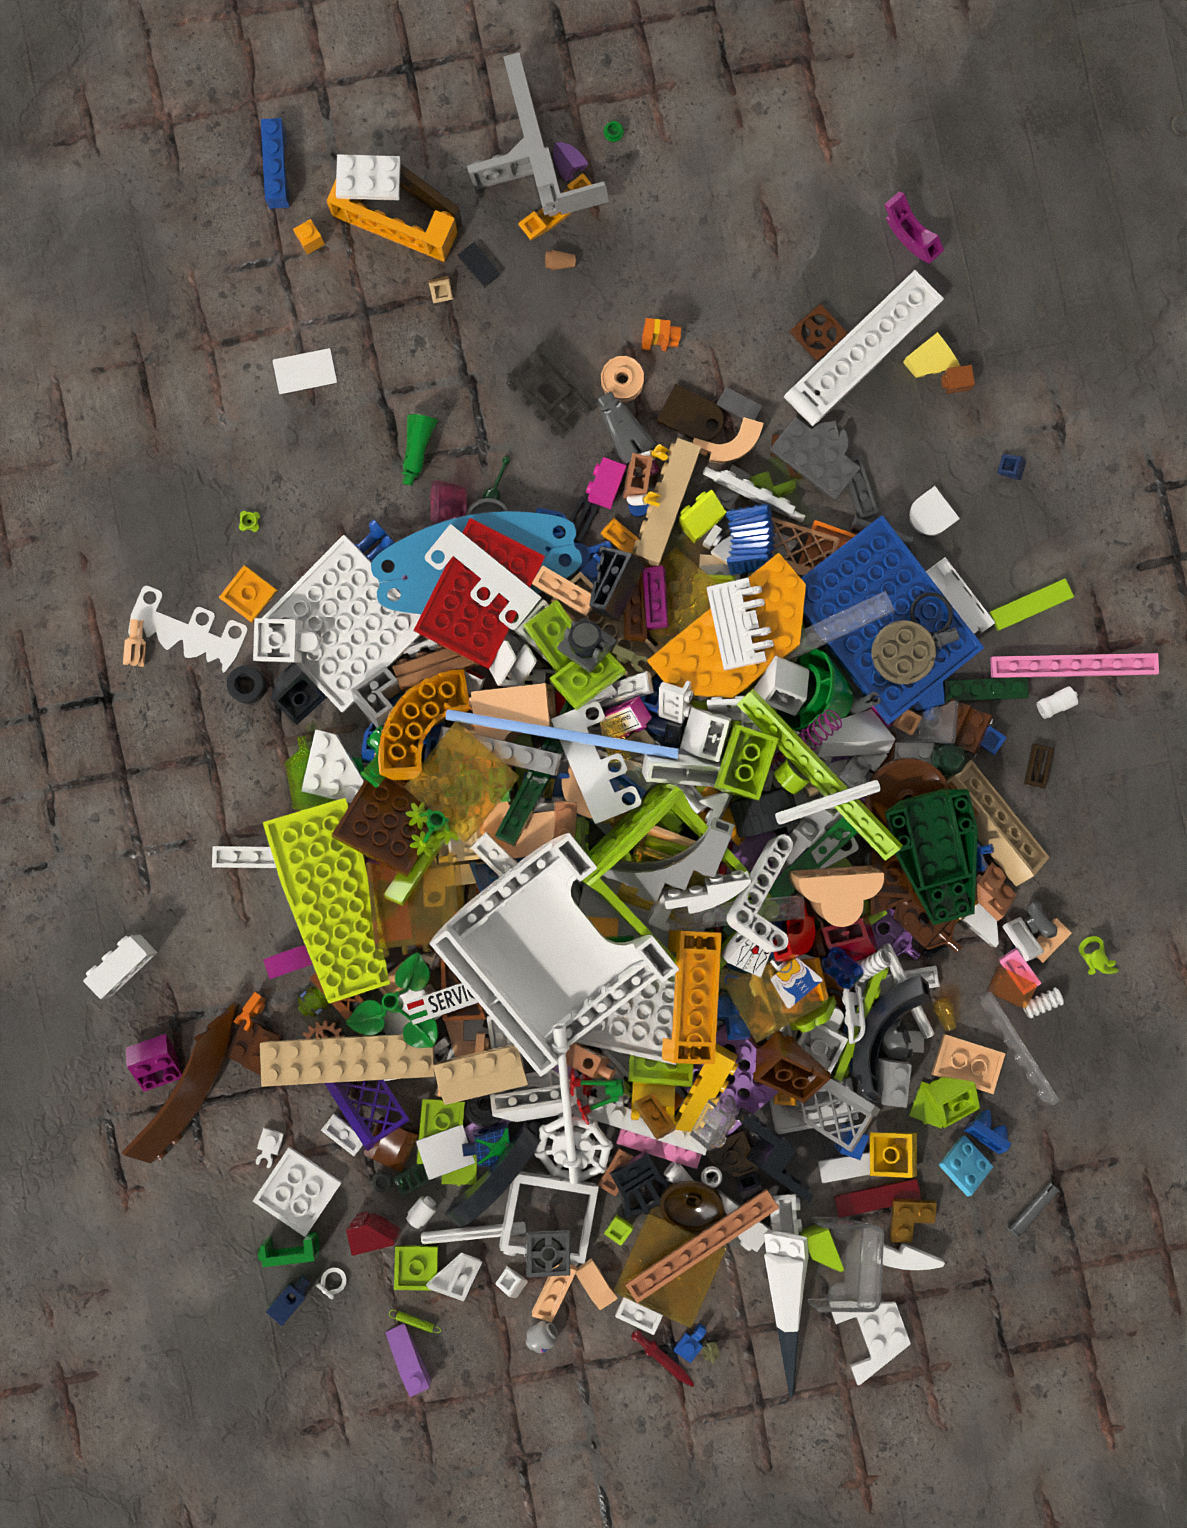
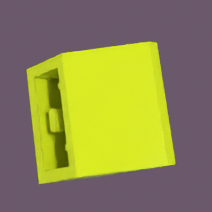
[678,490,726,544]

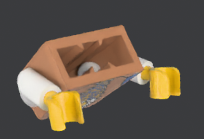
[623,444,669,507]

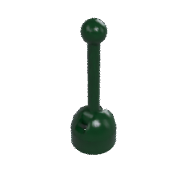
[482,456,510,501]

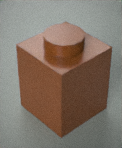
[941,365,975,394]

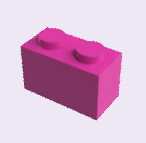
[586,457,627,509]

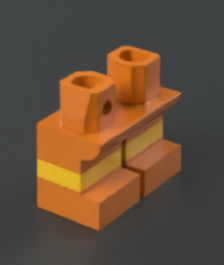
[641,318,681,352]

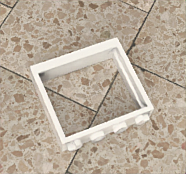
[499,1171,599,1266]

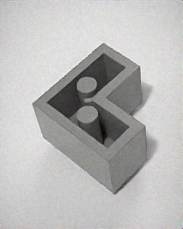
[351,666,400,727]

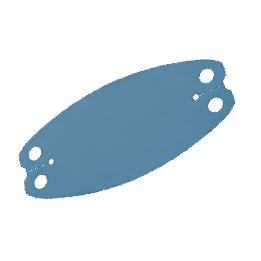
[371,511,582,614]

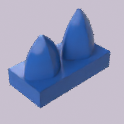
[964,1110,1011,1154]

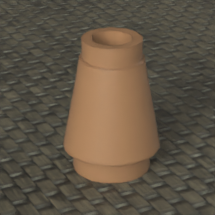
[545,249,576,271]

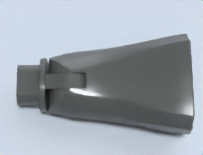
[598,391,658,465]

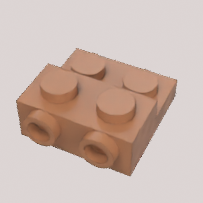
[975,862,1017,921]

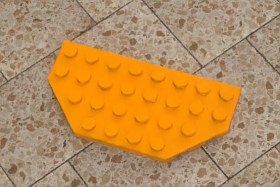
[647,553,806,699]

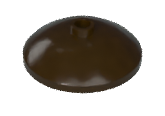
[660,1181,724,1232]

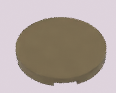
[871,621,936,684]

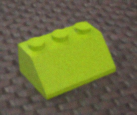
[714,725,779,801]

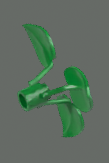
[346,953,438,1048]

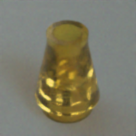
[933,998,957,1031]

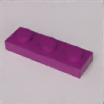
[643,565,669,630]

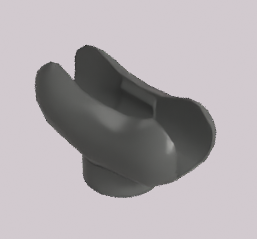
[1024,900,1057,938]

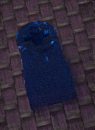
[821,947,864,989]

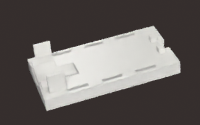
[926,557,995,634]

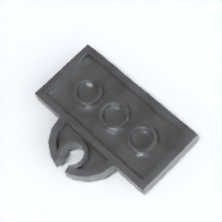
[769,417,861,501]

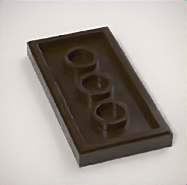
[400,164,462,229]

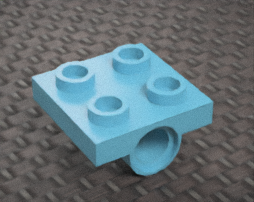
[939,1135,993,1197]

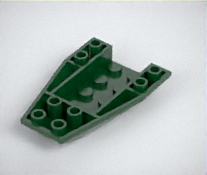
[884,789,978,925]

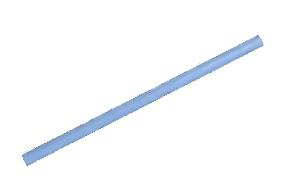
[446,709,679,759]

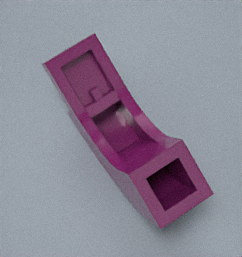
[884,191,944,264]
[263,945,313,979]

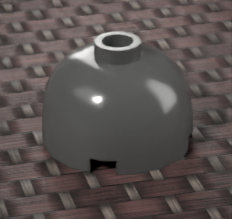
[880,1017,913,1061]

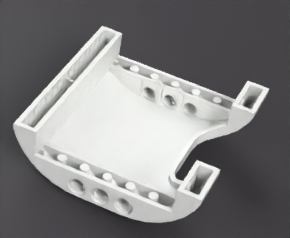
[429,833,680,1077]

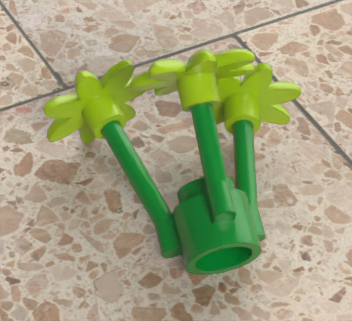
[405,802,463,856]

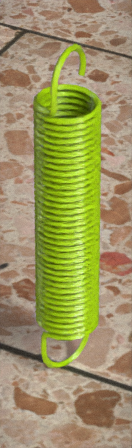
[389,1310,441,1333]

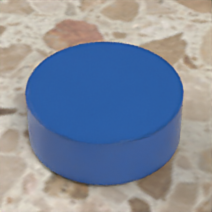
[628,504,649,517]

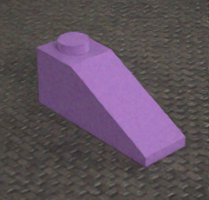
[385,1323,432,1397]

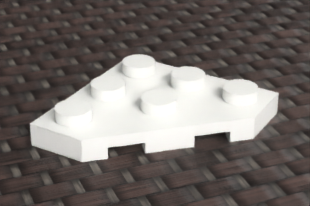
[301,730,365,803]

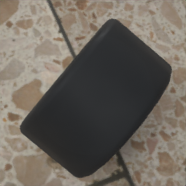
[226,665,267,704]

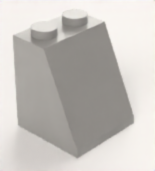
[856,1057,911,1108]

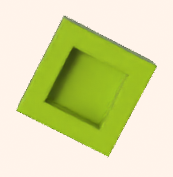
[604,1214,634,1246]

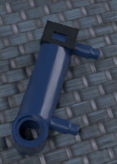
[608,702,688,749]

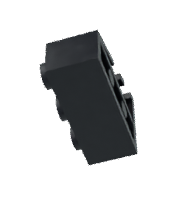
[589,546,645,621]

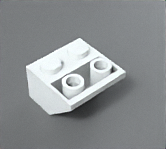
[754,655,809,716]
[681,707,733,762]

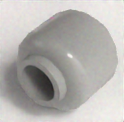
[526,1320,558,1354]

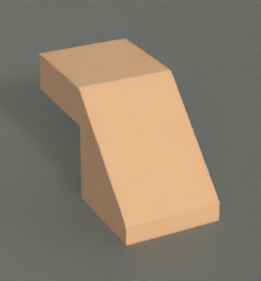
[576,1258,618,1310]

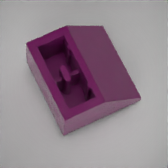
[126,1034,183,1092]

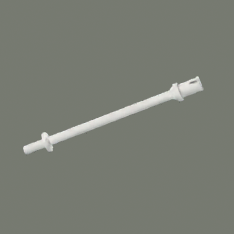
[552,1024,582,1184]

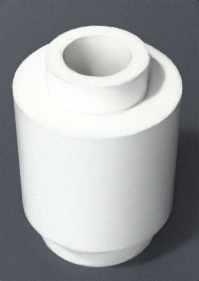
[406,1196,437,1229]

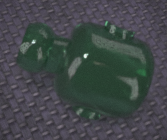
[930,744,966,777]

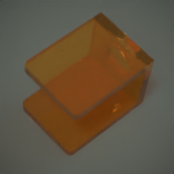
[986,967,1037,1009]

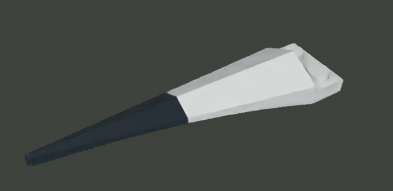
[764,1230,809,1399]

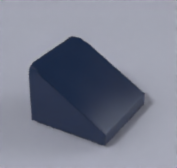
[997,454,1026,480]

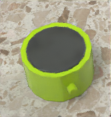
[774,759,810,795]

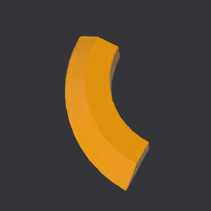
[378,669,470,780]

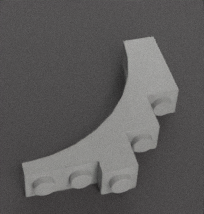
[778,755,872,872]
[603,817,734,903]

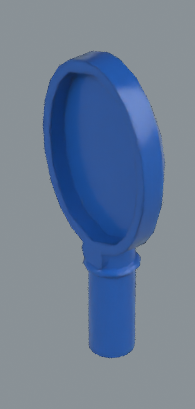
[559,541,612,569]

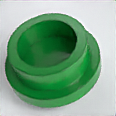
[603,121,624,142]

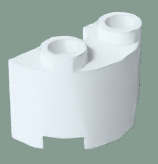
[770,1194,802,1235]

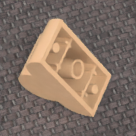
[788,865,884,927]

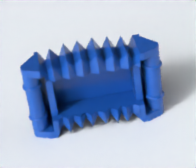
[726,504,776,575]

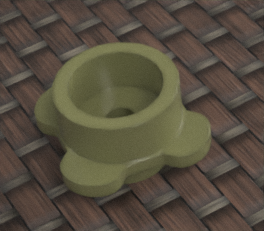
[702,1340,720,1364]

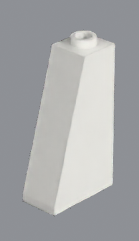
[806,709,895,757]

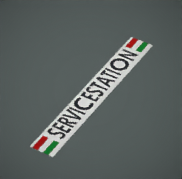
[406,983,478,1025]

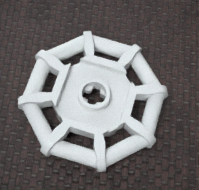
[534,1116,613,1184]

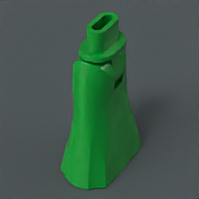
[401,414,438,486]

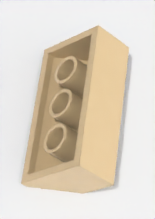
[433,1044,528,1105]

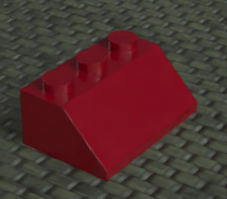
[346,1211,401,1256]

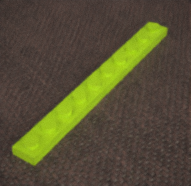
[736,689,903,861]

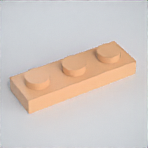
[532,565,591,616]
[532,1261,577,1323]

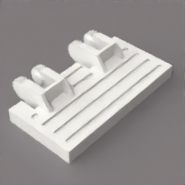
[707,578,774,671]

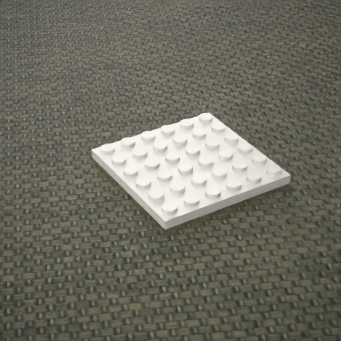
[262,535,421,713]

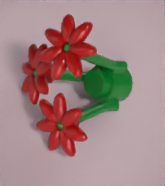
[569,1068,624,1125]

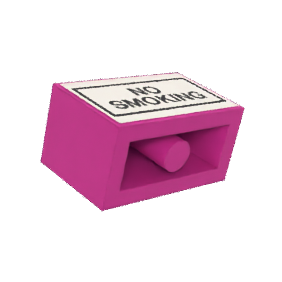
[600,696,652,739]

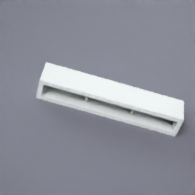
[642,754,774,791]

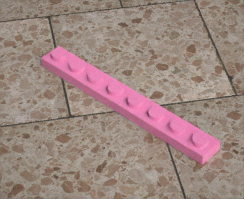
[990,653,1159,678]

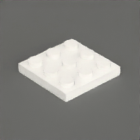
[253,1147,342,1237]

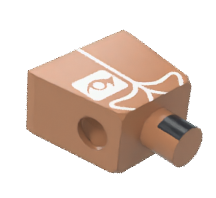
[566,1042,616,1080]

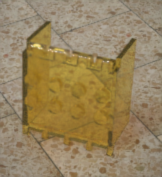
[366,853,465,957]

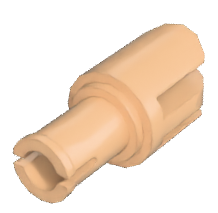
[123,619,146,667]

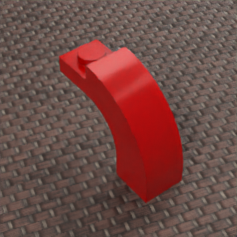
[773,895,815,962]

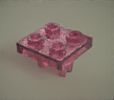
[429,480,467,524]

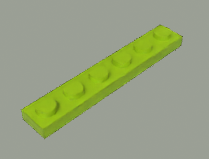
[831,967,889,1082]

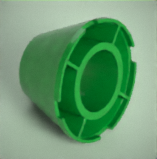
[776,648,853,731]

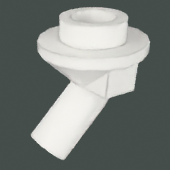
[421,951,441,970]

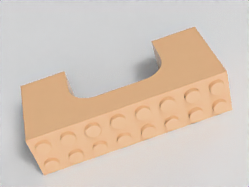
[469,683,557,858]

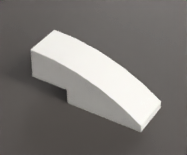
[872,1242,945,1270]

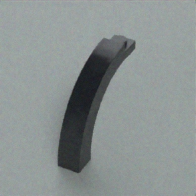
[852,975,932,1101]
[445,1119,544,1228]

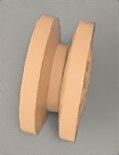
[601,356,644,403]

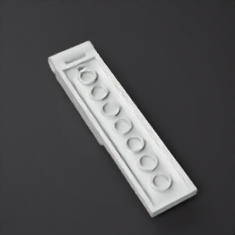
[784,270,944,426]

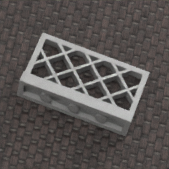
[781,1079,881,1152]

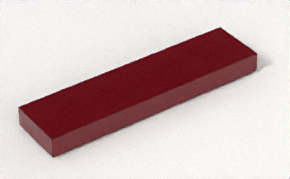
[834,1178,922,1218]

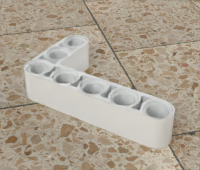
[727,835,793,952]

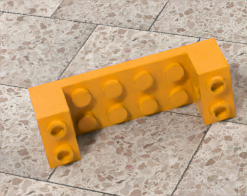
[327,180,457,262]
[662,930,721,1064]

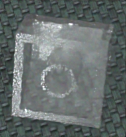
[690,1095,739,1150]

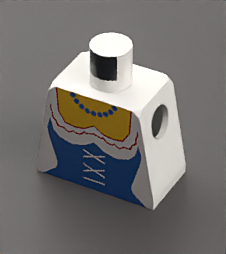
[770,957,823,1009]

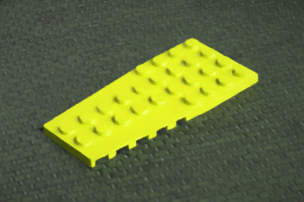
[262,798,390,1003]

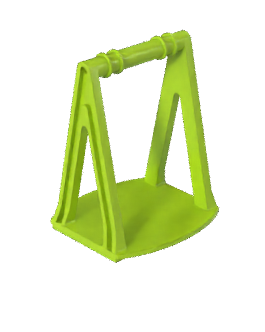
[582,783,781,972]

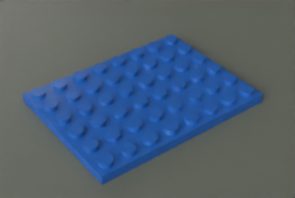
[801,515,984,725]

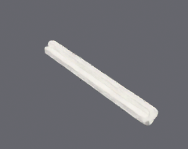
[775,780,881,824]
[880,943,934,1039]
[421,1222,526,1244]

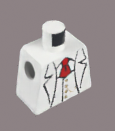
[720,925,771,977]

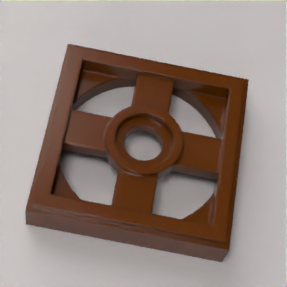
[790,304,848,362]

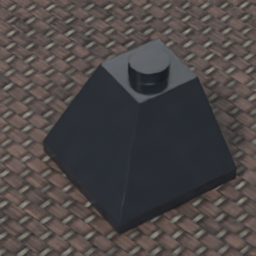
[270,663,327,725]

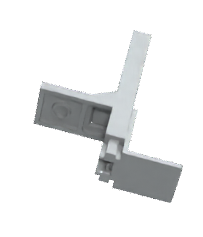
[467,52,609,217]

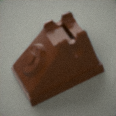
[753,1029,831,1103]

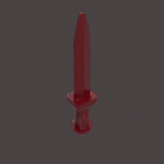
[631,1330,694,1387]

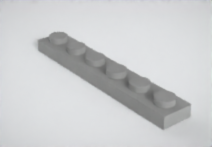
[437,726,562,776]

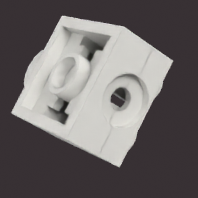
[253,618,321,663]
[797,1006,848,1074]

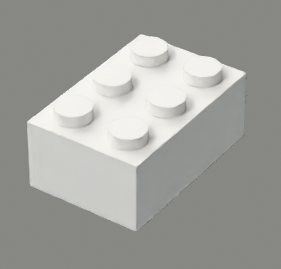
[83,935,158,999]

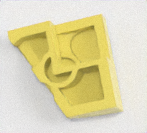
[903,332,960,378]

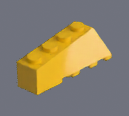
[673,1043,739,1132]

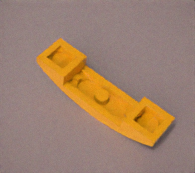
[518,173,592,240]

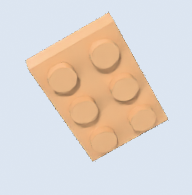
[931,1034,1005,1094]

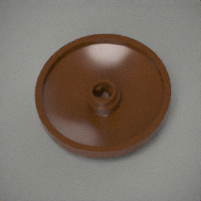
[865,757,949,831]

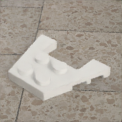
[829,1301,910,1385]

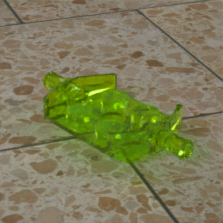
[284,736,334,811]

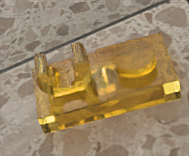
[600,716,631,763]

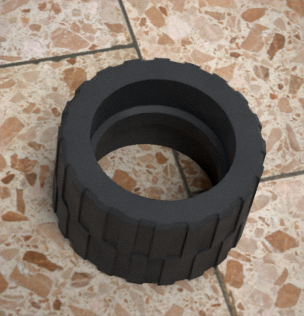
[729,787,800,838]

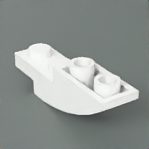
[663,870,751,914]

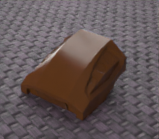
[363,1116,419,1172]

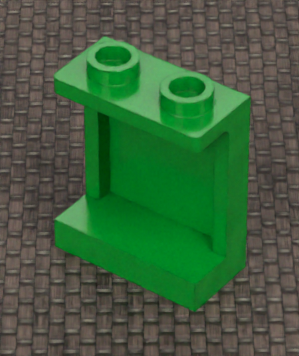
[258,1231,320,1267]

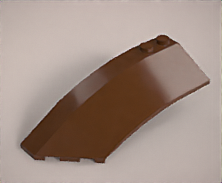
[121,1002,239,1164]

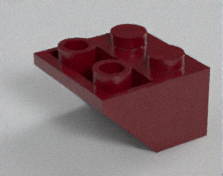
[822,914,878,965]

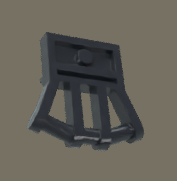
[609,1151,673,1220]

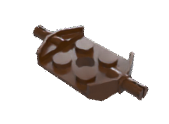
[892,889,963,953]

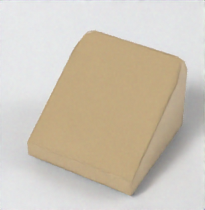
[429,276,453,303]

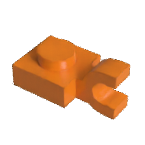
[233,992,266,1032]

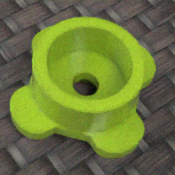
[239,511,260,532]

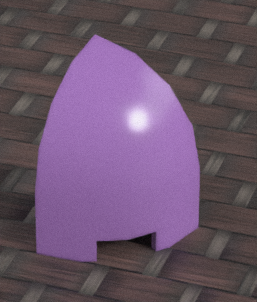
[553,142,588,182]

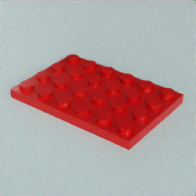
[413,518,545,669]

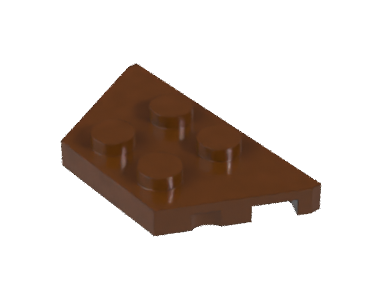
[868,846,913,916]

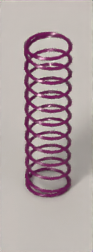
[770,710,842,771]

